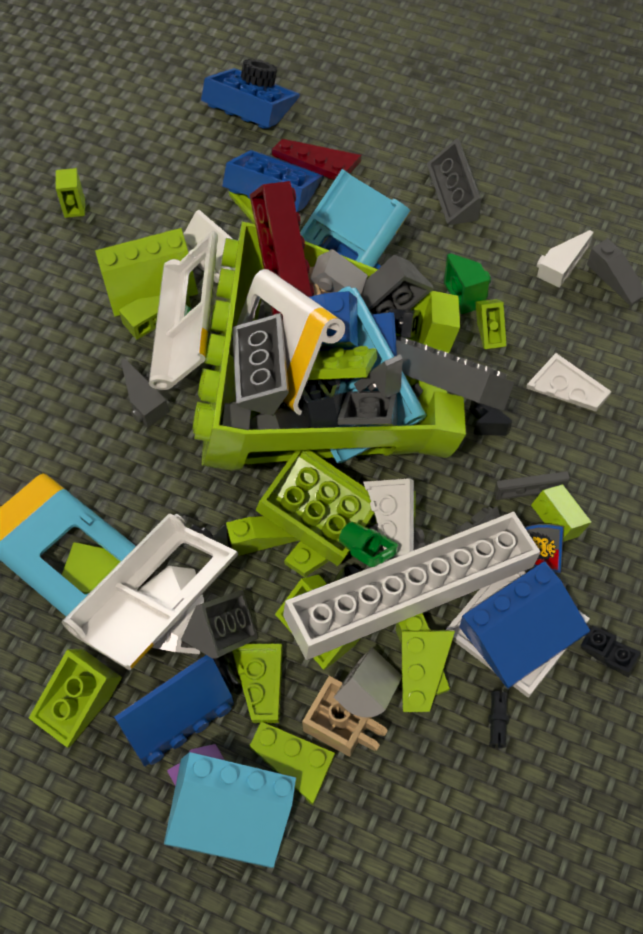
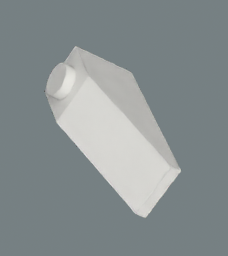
[537,230,594,288]

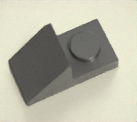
[354,354,403,399]

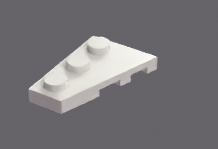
[527,353,611,411]
[364,479,414,557]

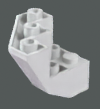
[138,566,204,654]

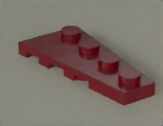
[272,139,362,180]

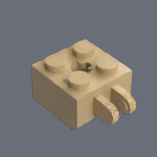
[302,676,388,757]

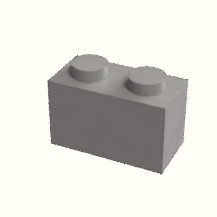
[310,249,367,295]

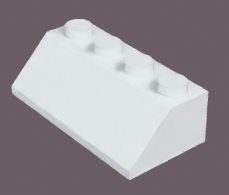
[183,210,233,283]

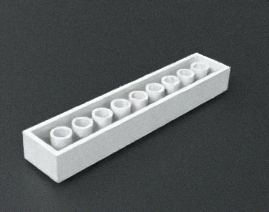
[283,512,540,660]

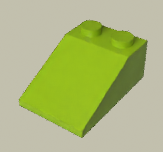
[29,649,122,748]

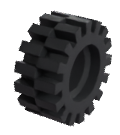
[241,59,277,87]

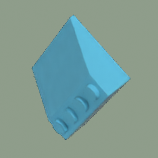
[164,752,296,868]

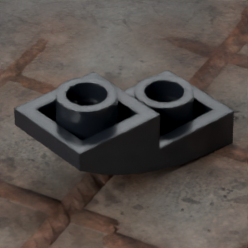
[581,625,641,677]

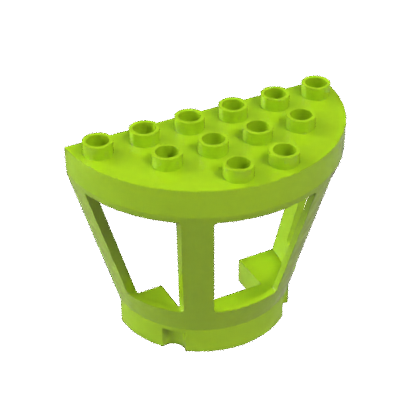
[192,222,466,471]

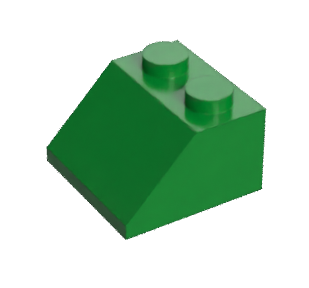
[444,253,491,315]

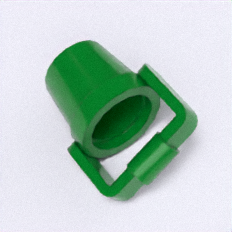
[339,521,398,567]

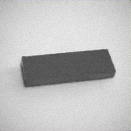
[494,471,570,500]

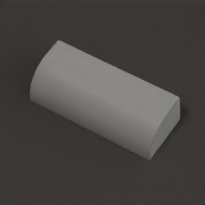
[334,647,402,718]

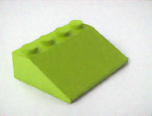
[95,228,198,317]
[255,450,374,566]

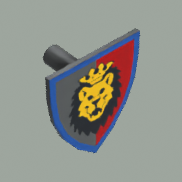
[524,524,564,573]

